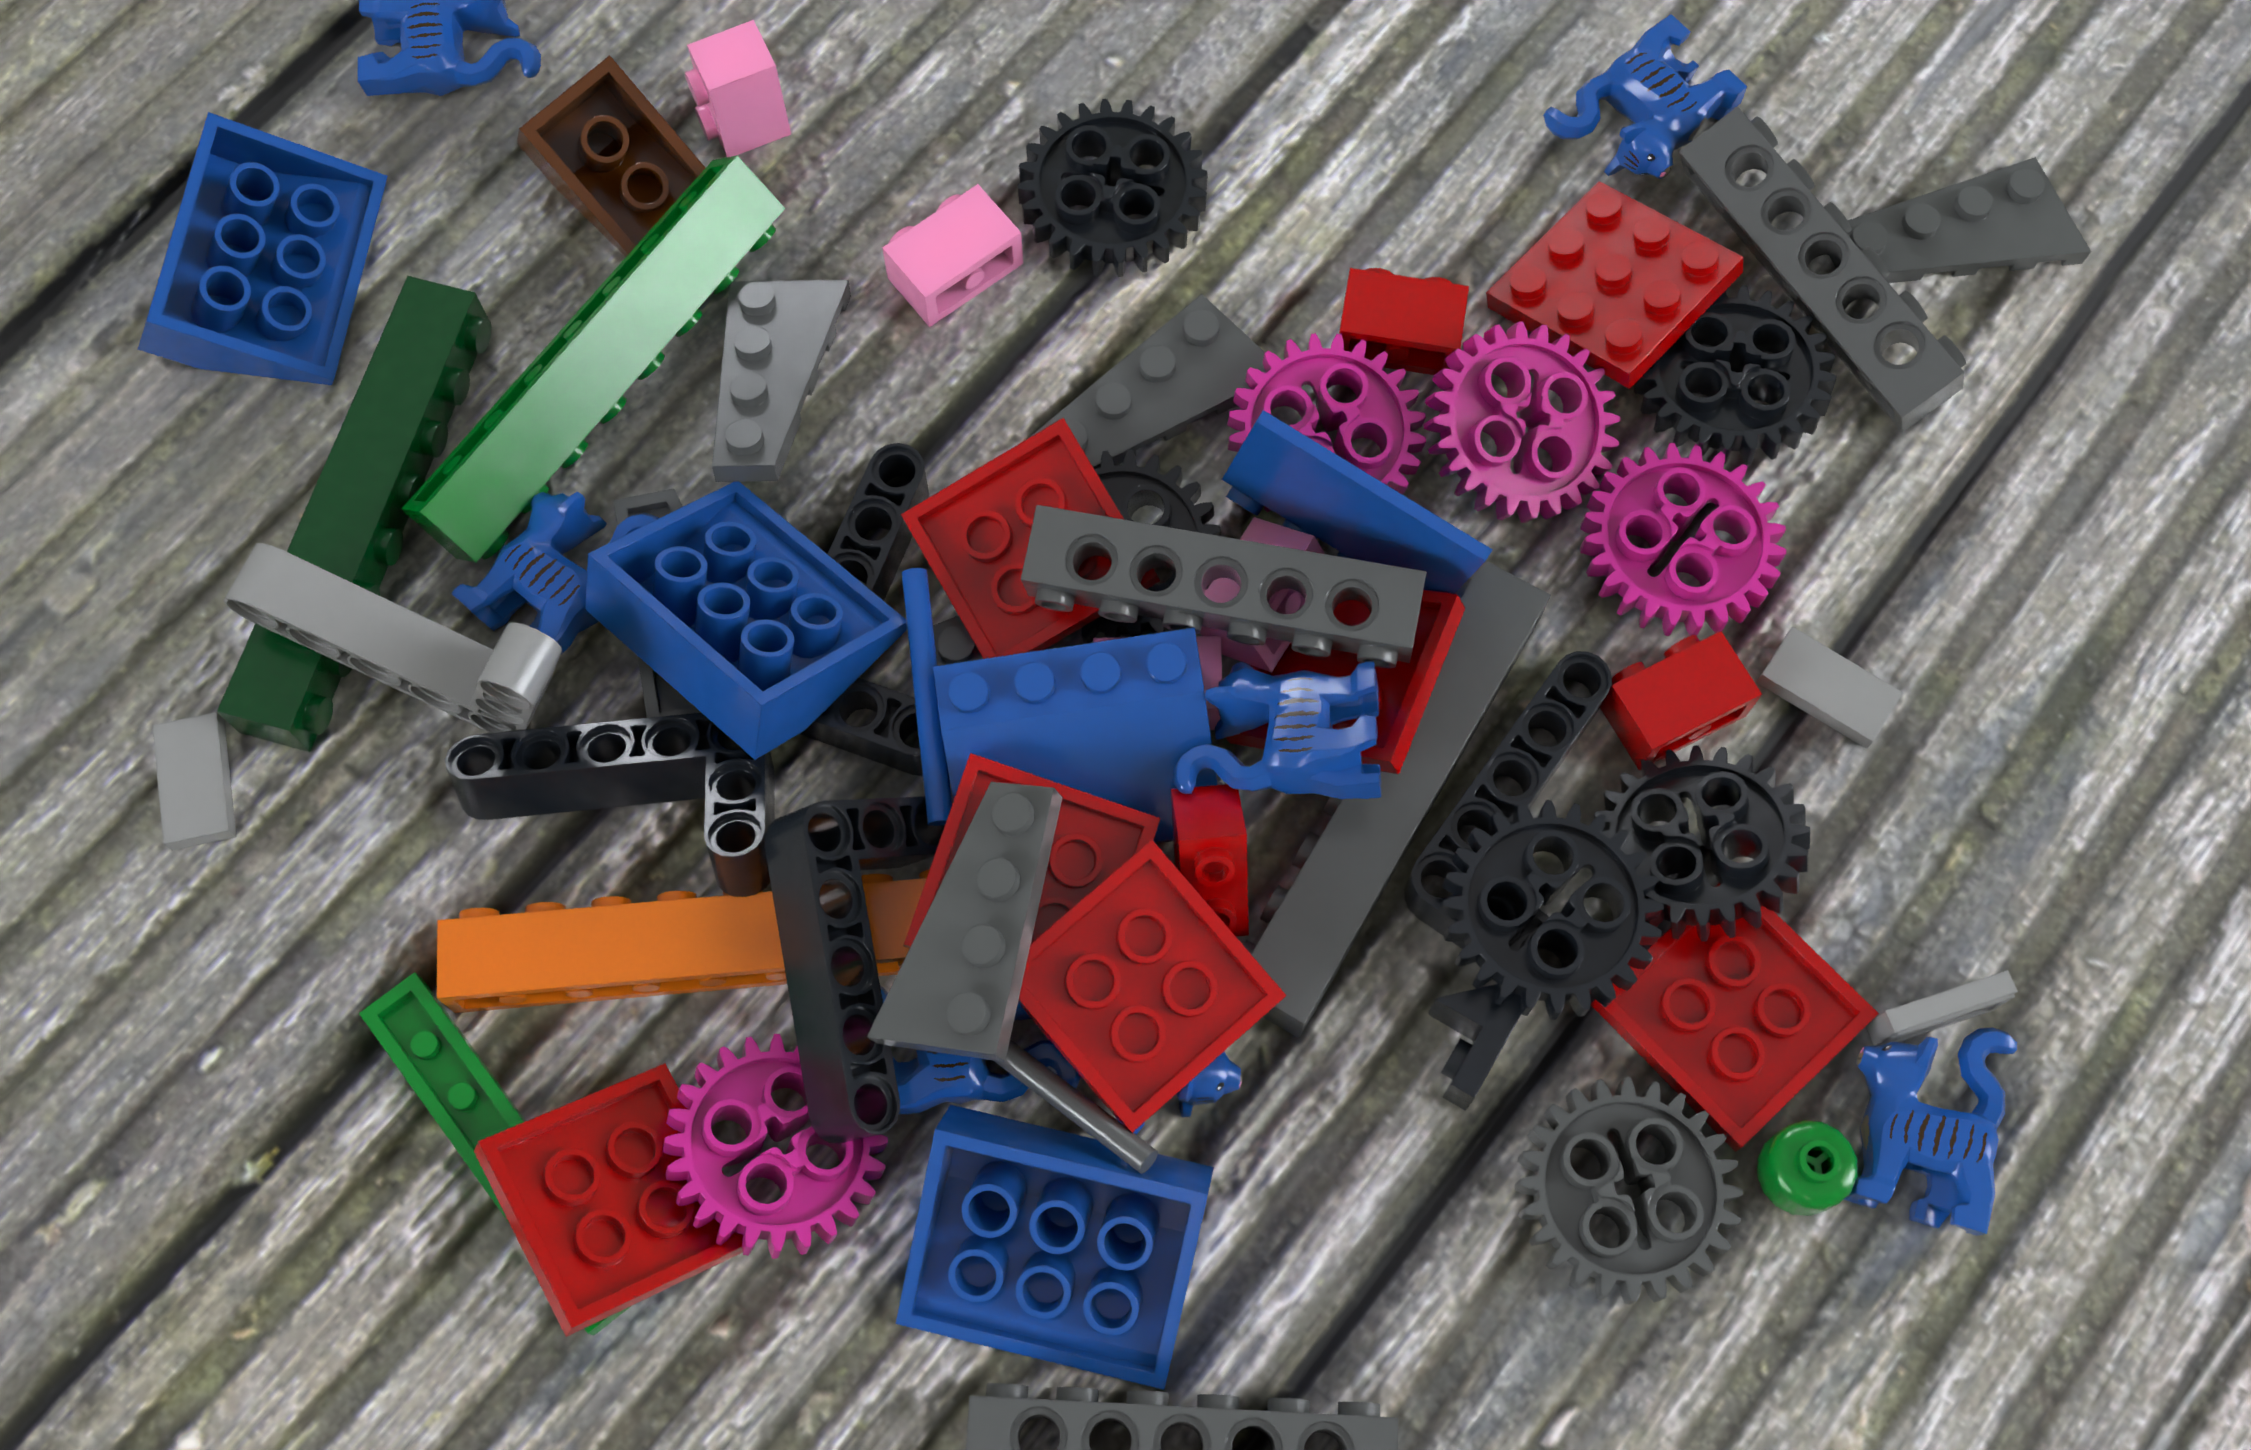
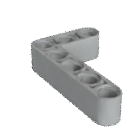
[223,543,562,733]

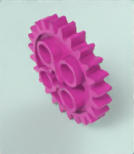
[1423,322,1620,523]
[1227,333,1426,512]
[1580,443,1787,636]
[663,1034,888,1259]

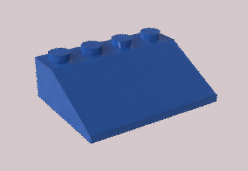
[137,112,388,385]
[1221,410,1493,594]
[585,482,907,760]
[933,628,1218,844]
[896,1105,1214,1390]

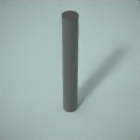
[993,1039,1158,1174]

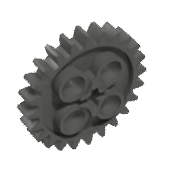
[1515,1077,1743,1305]

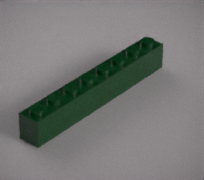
[217,275,491,752]

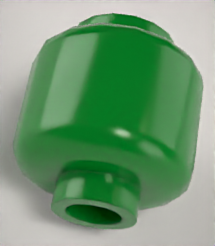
[1757,1120,1857,1216]

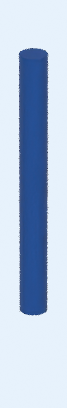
[902,568,952,826]

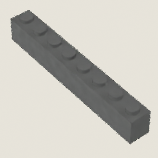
[1243,561,1551,1038]

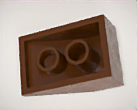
[517,55,705,257]

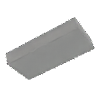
[1756,627,1903,749]
[152,712,237,851]
[1866,970,2018,1046]

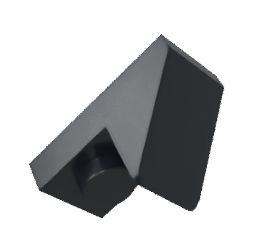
[1428,984,1522,1111]

